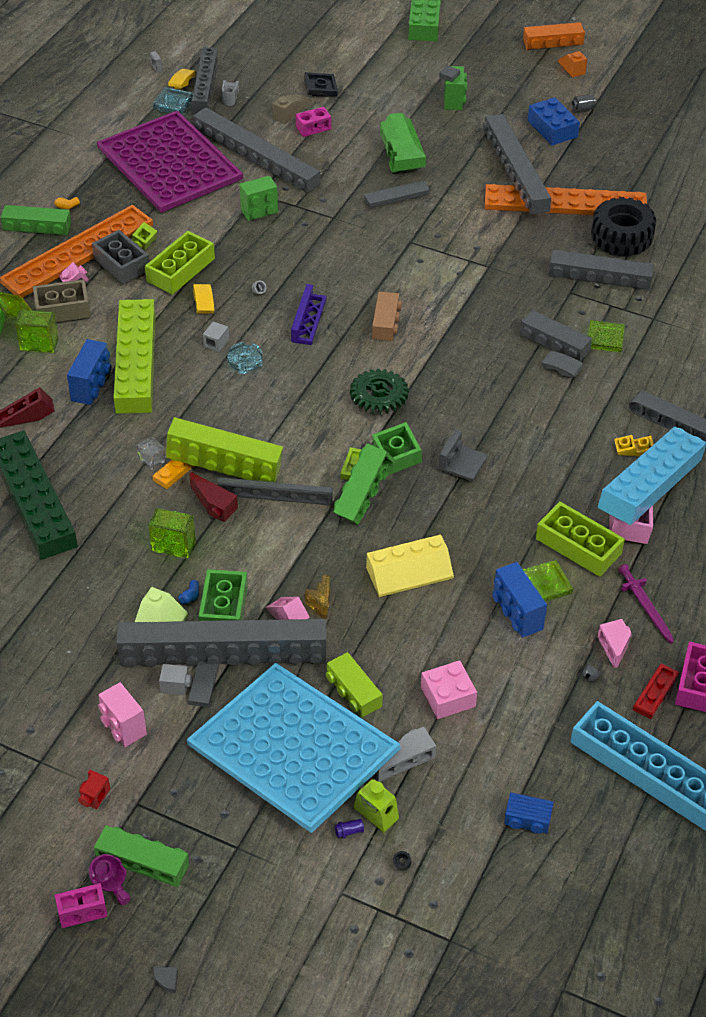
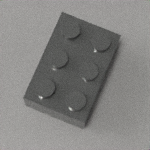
[92,230,149,284]

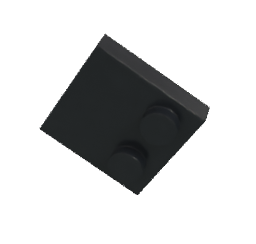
[304,72,338,97]

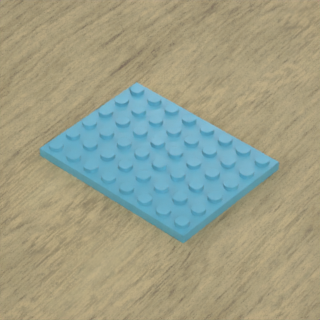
[187,663,401,833]

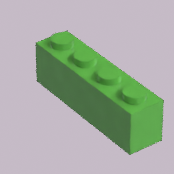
[1,205,71,235]
[94,825,189,887]

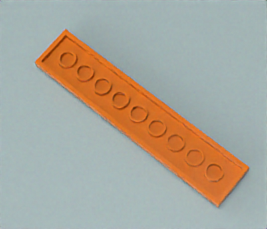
[485,184,647,215]
[0,205,153,299]

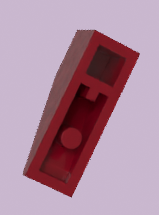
[0,387,55,428]
[189,472,238,522]

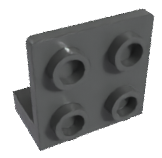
[439,430,487,481]

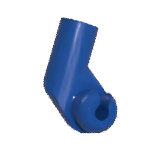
[178,580,199,604]

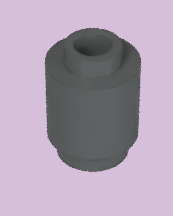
[572,94,596,112]

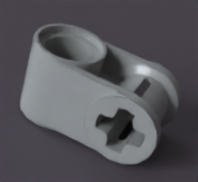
[222,80,239,106]

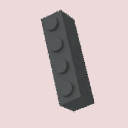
[520,310,592,362]

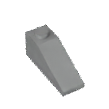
[376,727,436,782]

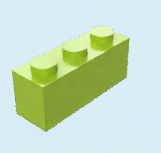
[326,652,383,718]

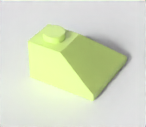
[135,587,188,622]

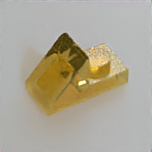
[305,575,330,619]

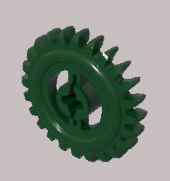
[350,369,409,415]

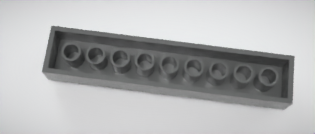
[117,619,326,667]

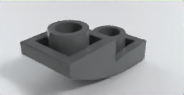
[542,351,584,378]

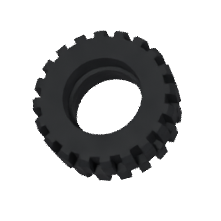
[591,197,657,256]

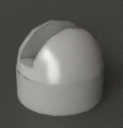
[251,280,266,295]

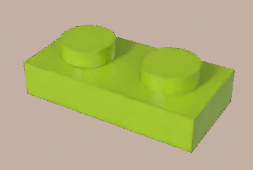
[340,447,361,480]

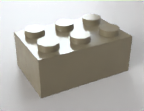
[33,279,91,325]

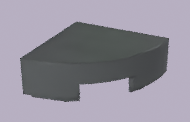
[153,967,178,993]

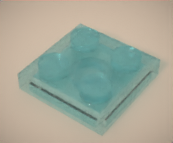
[153,87,193,114]

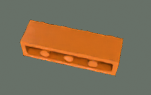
[523,22,585,50]

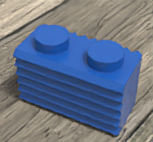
[504,792,554,834]

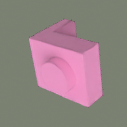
[59,262,89,282]

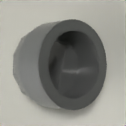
[583,664,601,682]

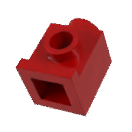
[78,770,111,810]

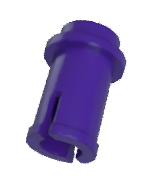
[334,818,364,839]

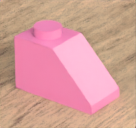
[265,596,310,620]
[598,619,631,668]

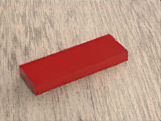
[633,663,680,719]

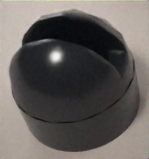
[393,851,412,871]

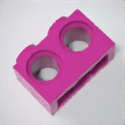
[296,107,331,137]
[55,883,108,928]

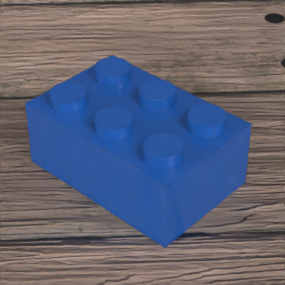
[528,98,580,146]
[67,339,112,405]
[492,562,547,638]

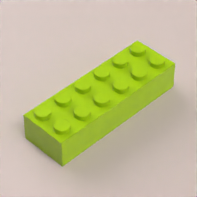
[166,417,283,482]

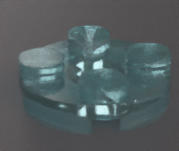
[227,342,263,374]

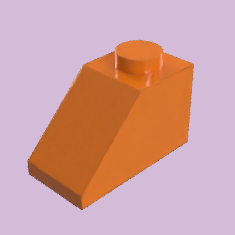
[558,51,587,78]

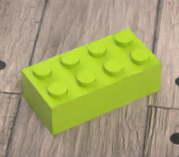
[145,231,215,295]
[536,502,625,577]

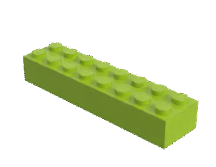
[114,299,156,414]

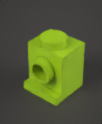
[132,222,157,251]

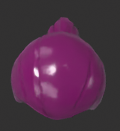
[89,854,131,905]

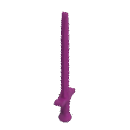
[618,564,674,644]

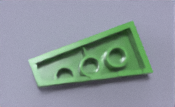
[333,443,396,525]

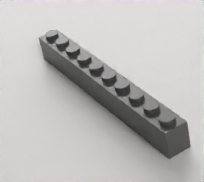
[193,108,320,193]
[483,114,551,214]

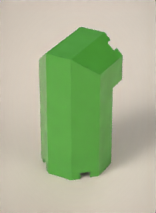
[380,113,426,173]

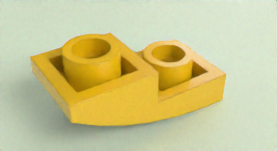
[168,69,196,90]
[193,284,215,314]
[614,435,654,456]

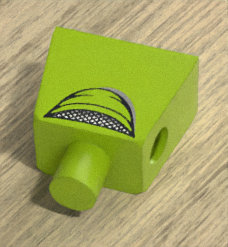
[354,779,399,833]

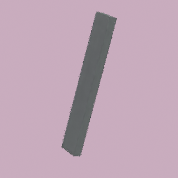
[218,477,333,505]

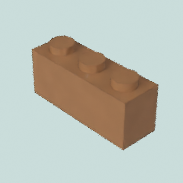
[372,292,402,341]

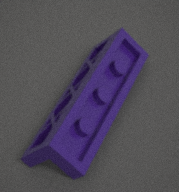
[291,284,327,345]

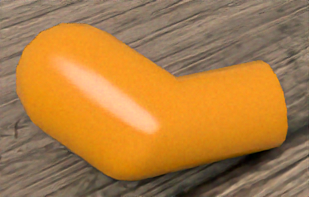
[54,197,80,210]

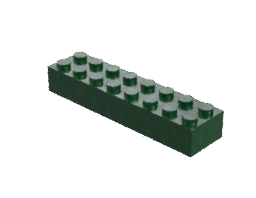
[0,430,78,560]

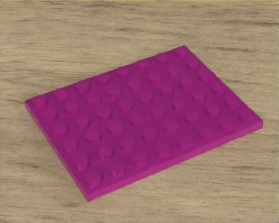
[97,111,243,213]

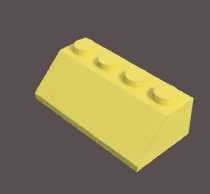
[366,535,454,597]

